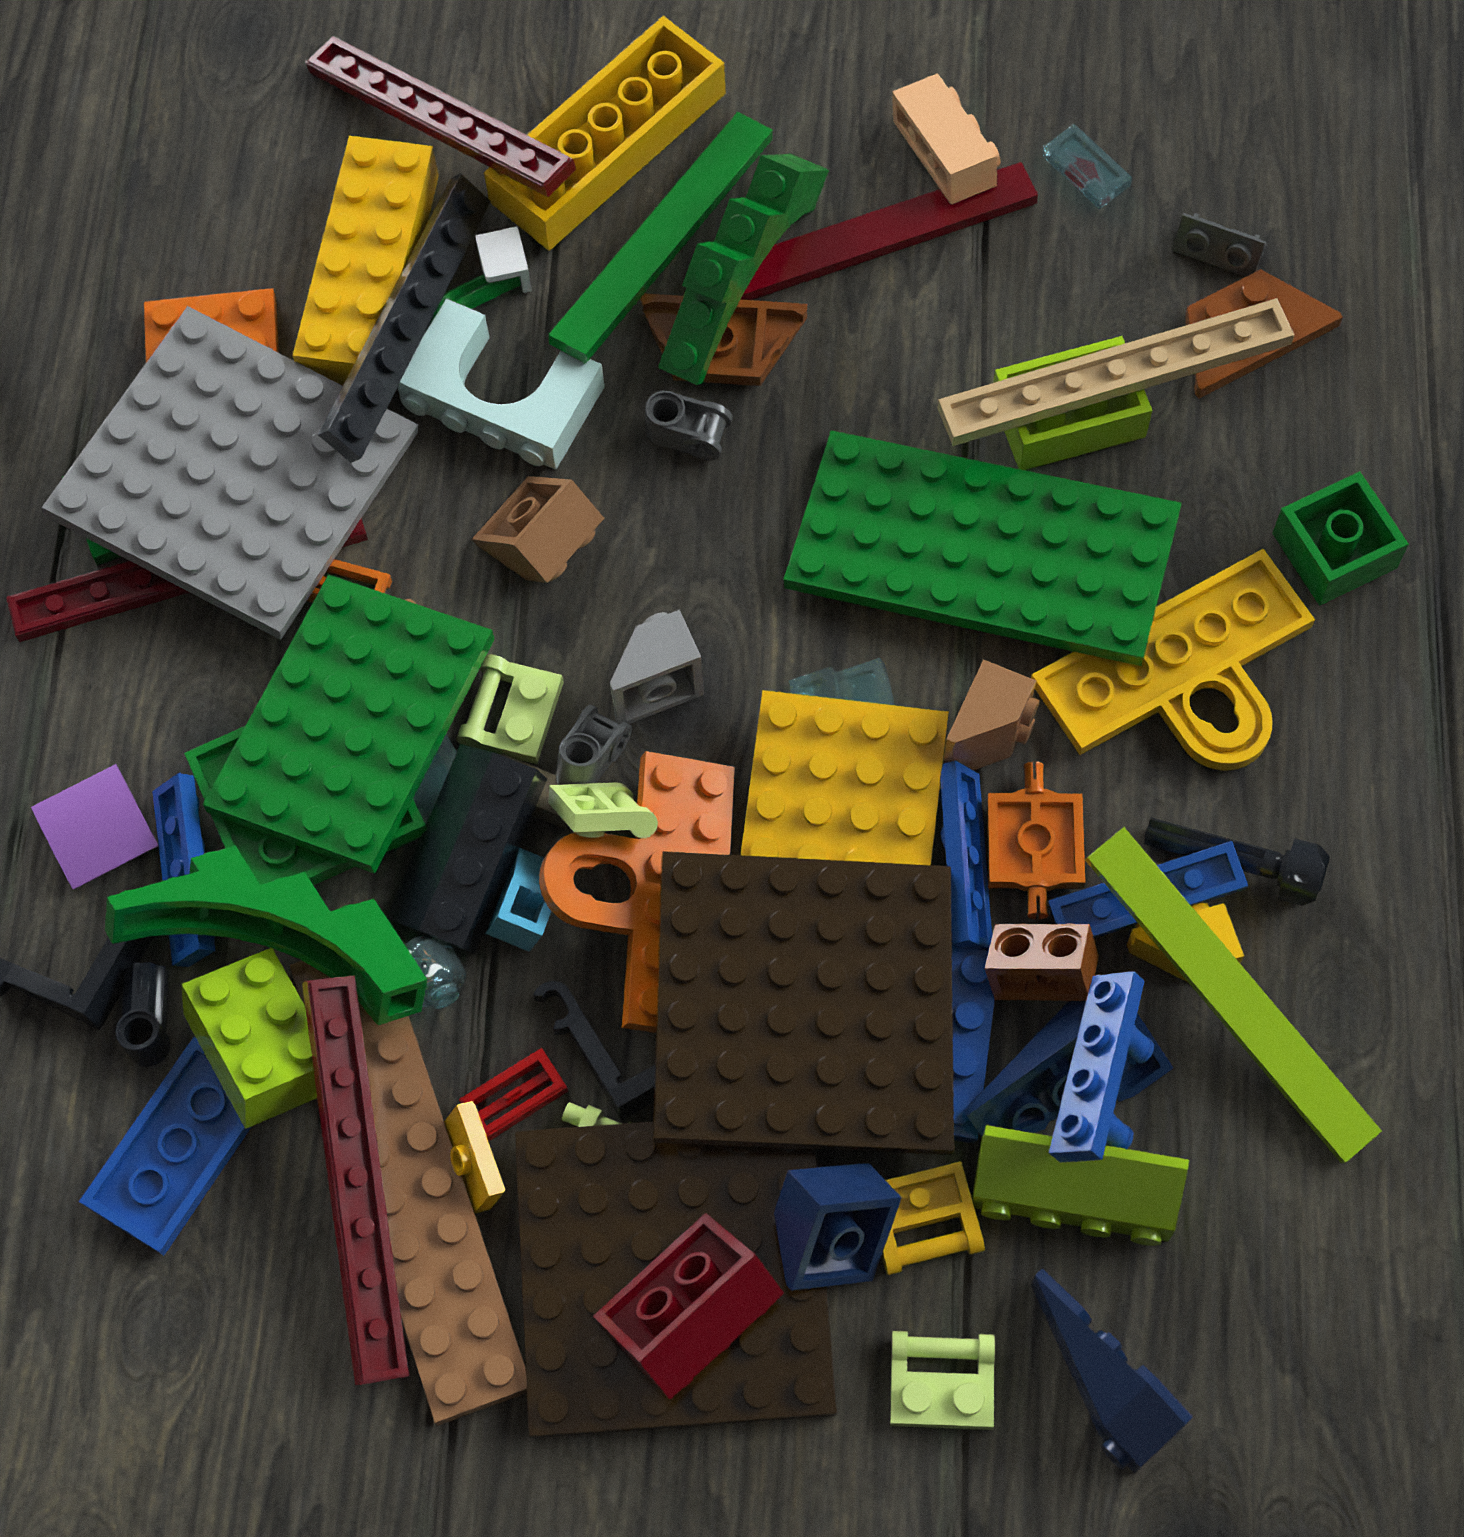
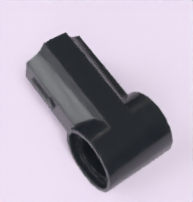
[115,962,171,1067]

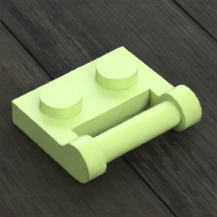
[457,654,564,764]
[548,782,658,838]
[890,1331,995,1430]

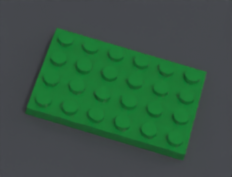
[202,574,495,874]

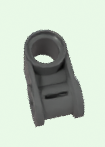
[645,391,733,460]
[556,704,632,785]

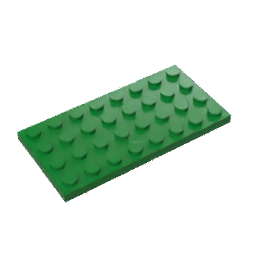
[784,430,1182,666]

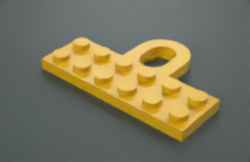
[1031,549,1315,770]

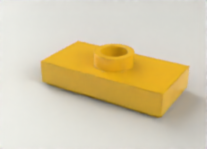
[444,1101,505,1213]

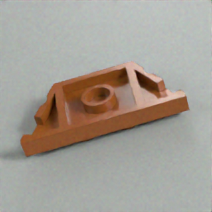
[1185,269,1343,399]
[640,293,808,386]

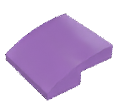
[31,764,159,890]

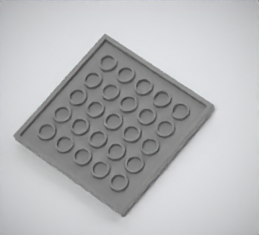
[42,306,418,640]

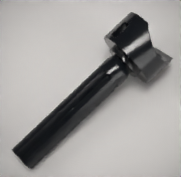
[1144,817,1330,906]

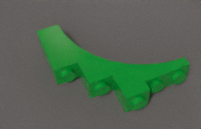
[658,154,829,385]
[105,846,427,1026]

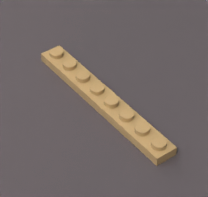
[937,298,1294,446]

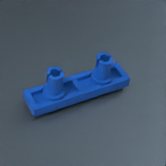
[1049,971,1154,1163]

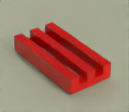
[458,1048,569,1142]

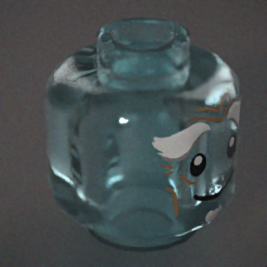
[405,935,466,1009]

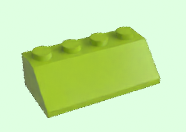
[972,1125,1189,1246]

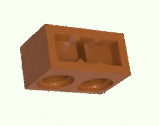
[984,923,1099,1001]

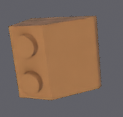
[472,476,604,583]
[943,659,1040,770]

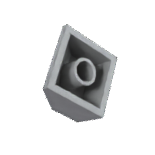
[610,610,704,724]

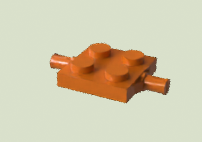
[987,762,1085,919]

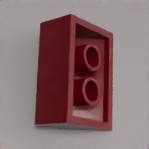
[593,1213,784,1400]

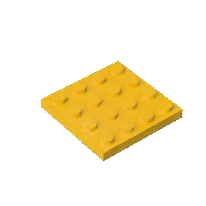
[741,690,949,865]

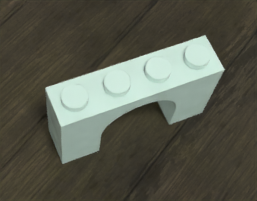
[397,299,605,470]

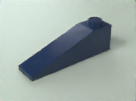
[964,1001,1173,1137]
[1031,1268,1193,1474]

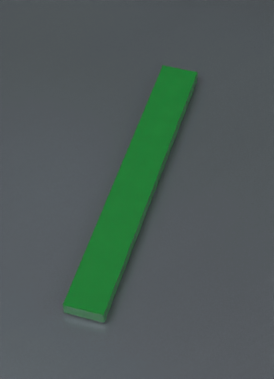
[548,112,773,364]

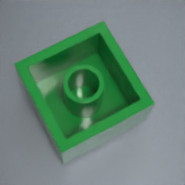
[1272,471,1409,606]

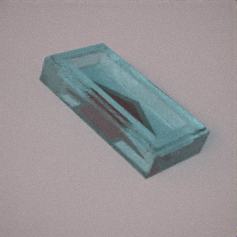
[1042,124,1132,210]

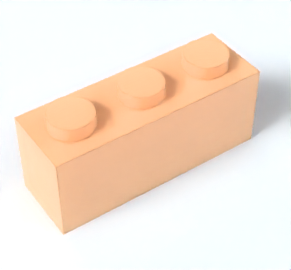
[892,73,1001,204]

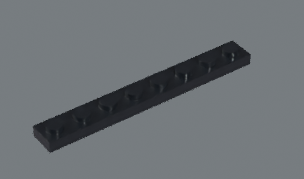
[318,173,491,463]

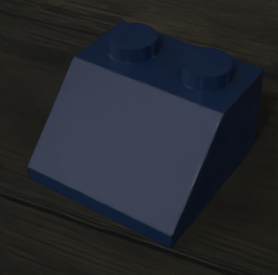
[774,1163,902,1291]

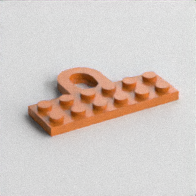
[539,751,735,1033]

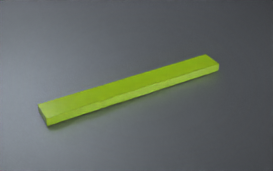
[1084,827,1382,1163]

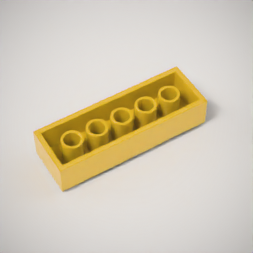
[484,16,726,251]
[292,136,439,386]

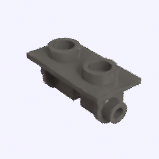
[1171,213,1267,277]

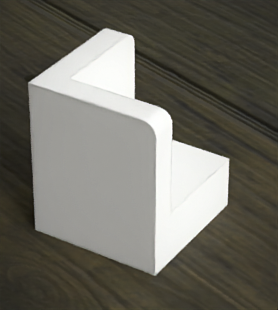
[475,226,532,293]

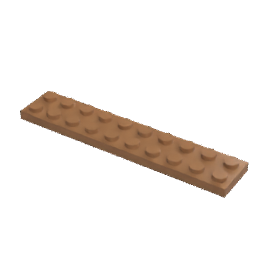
[289,961,527,1426]

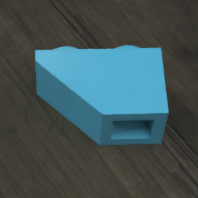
[485,848,551,952]

